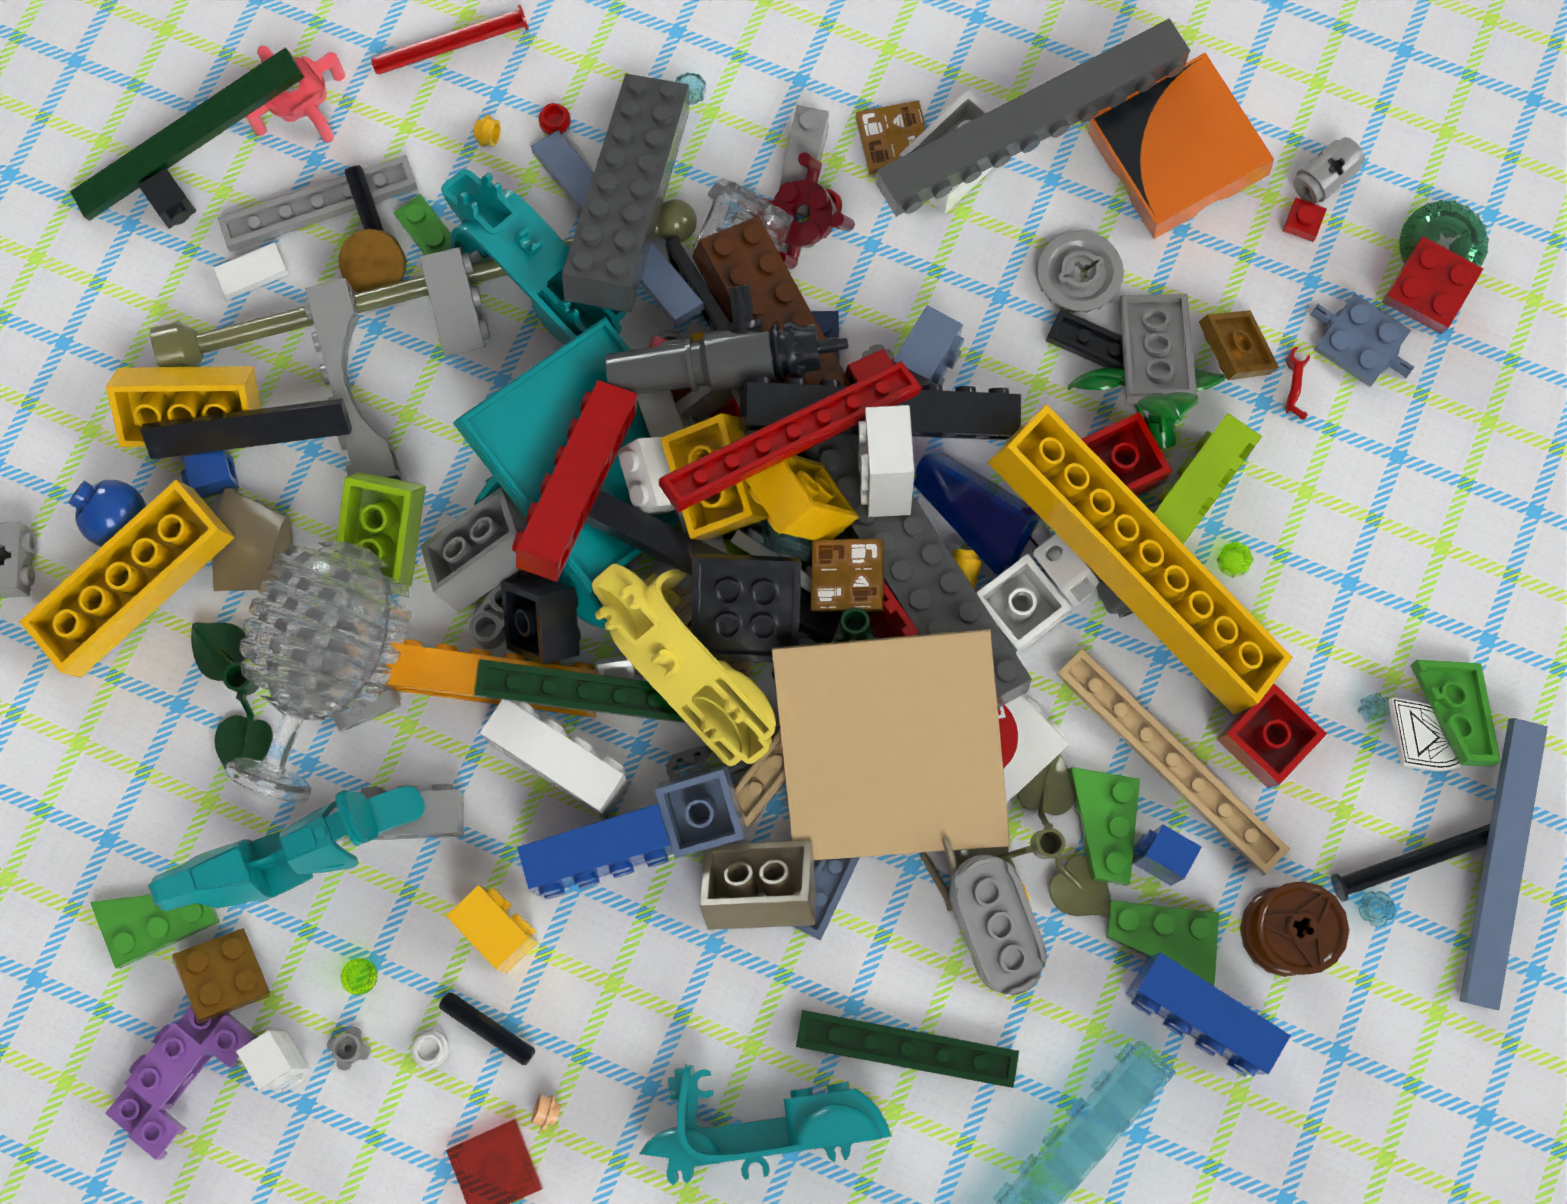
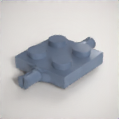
[1310,293,1415,387]

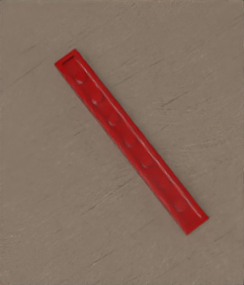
[658,361,922,513]

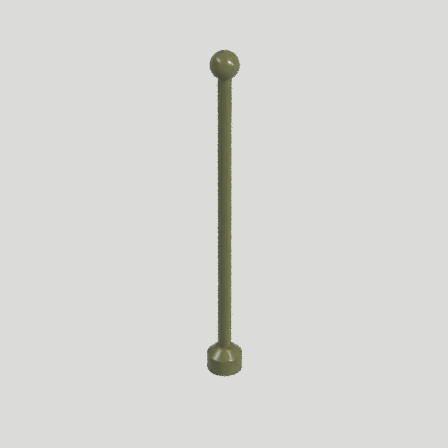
[150,200,697,367]

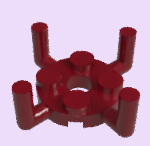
[740,152,855,269]

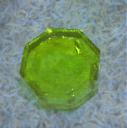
[1216,541,1254,578]

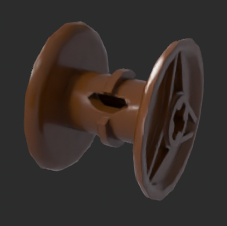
[1240,881,1350,977]

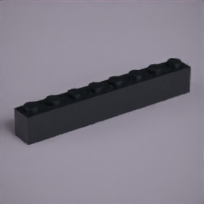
[740,377,1021,441]

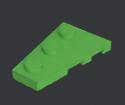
[1410,660,1501,767]
[90,895,220,969]
[1106,900,1219,986]

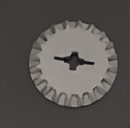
[1037,231,1124,313]

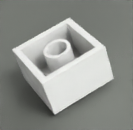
[977,554,1072,655]

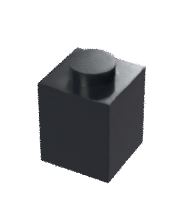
[138,168,197,229]

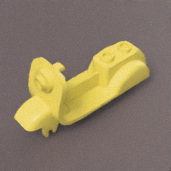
[592,564,776,766]

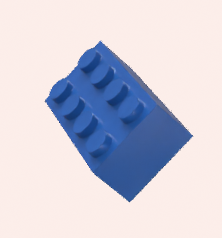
[517,804,673,899]
[1126,952,1291,1077]

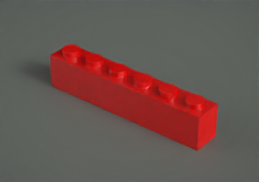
[512,380,638,582]

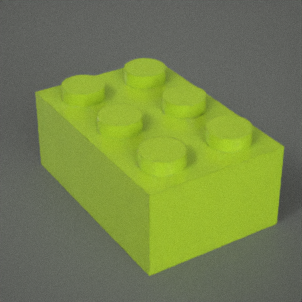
[331,472,426,593]

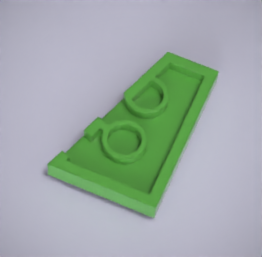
[1068,767,1140,886]

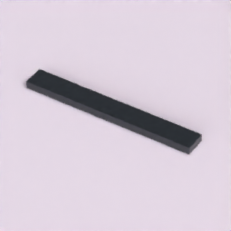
[585,490,843,643]

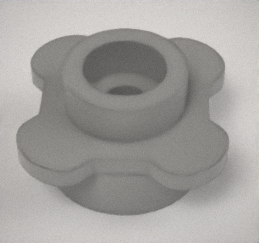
[327,1026,371,1070]

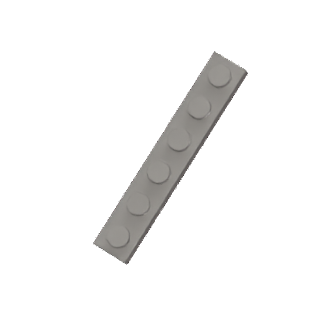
[218,155,418,252]

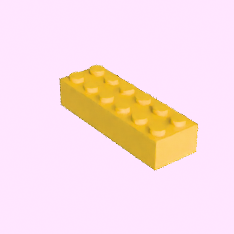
[19,480,235,678]

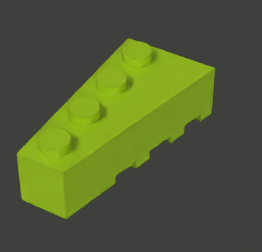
[1149,413,1262,544]

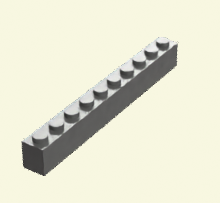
[876,18,1190,217]

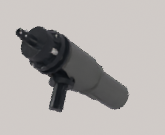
[606,285,848,395]

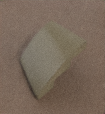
[212,488,293,591]

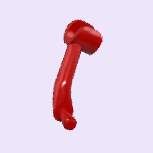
[1285,347,1310,420]

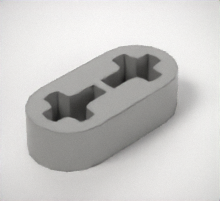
[332,689,401,732]

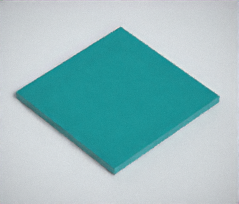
[453,317,679,596]

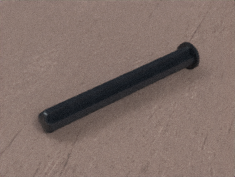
[1331,824,1490,902]

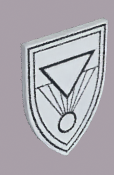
[1388,697,1462,772]

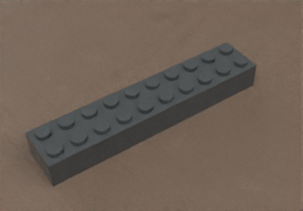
[797,434,1032,708]

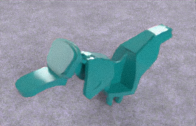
[148,786,425,911]

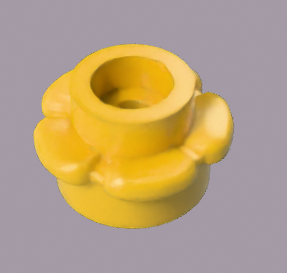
[473,115,501,147]

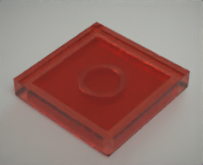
[446,1119,544,1204]

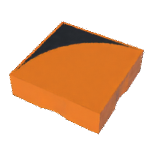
[1088,52,1274,239]

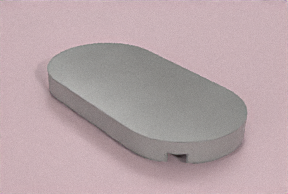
[949,854,1047,995]

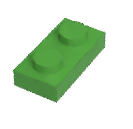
[393,194,451,255]

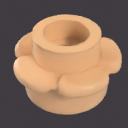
[531,1094,561,1131]

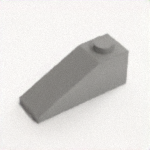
[779,105,829,217]

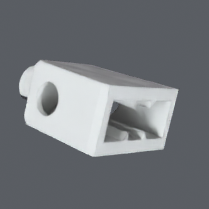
[1029,525,1099,607]

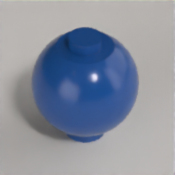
[68,480,146,547]

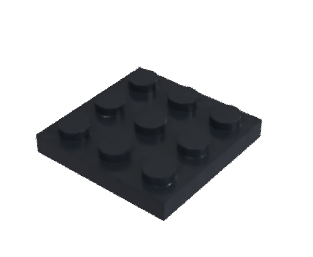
[691,553,802,663]

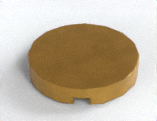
[339,229,407,292]

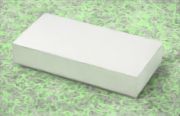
[213,242,289,300]

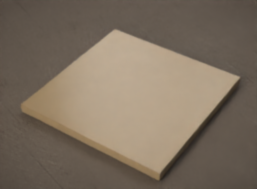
[772,629,1010,860]

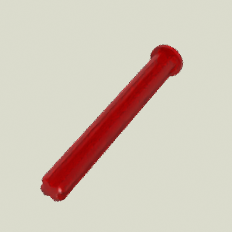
[371,5,529,75]

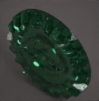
[1399,199,1490,267]

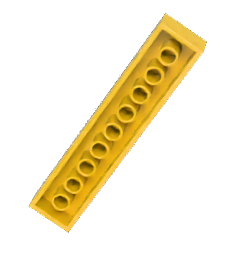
[987,404,1293,715]

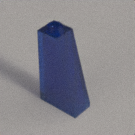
[913,451,1040,576]

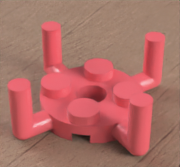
[246,45,345,143]

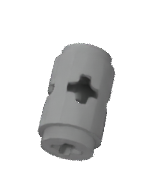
[1293,137,1365,204]

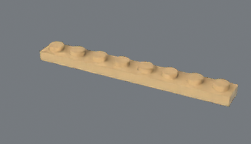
[1056,649,1290,875]

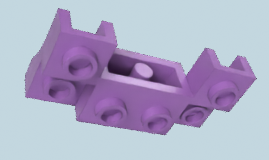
[105,1007,258,1160]

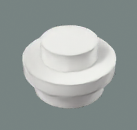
[412,1031,449,1069]

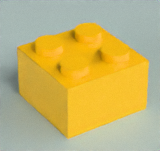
[446,885,538,973]

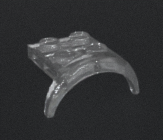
[692,178,794,253]

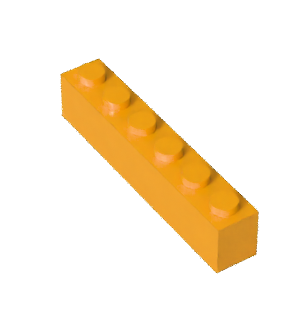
[383,639,598,718]

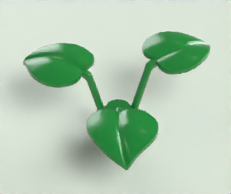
[1068,368,1226,449]

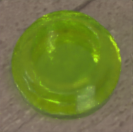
[340,958,378,995]

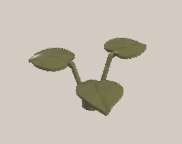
[956,753,1110,916]

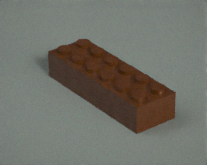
[692,216,851,386]

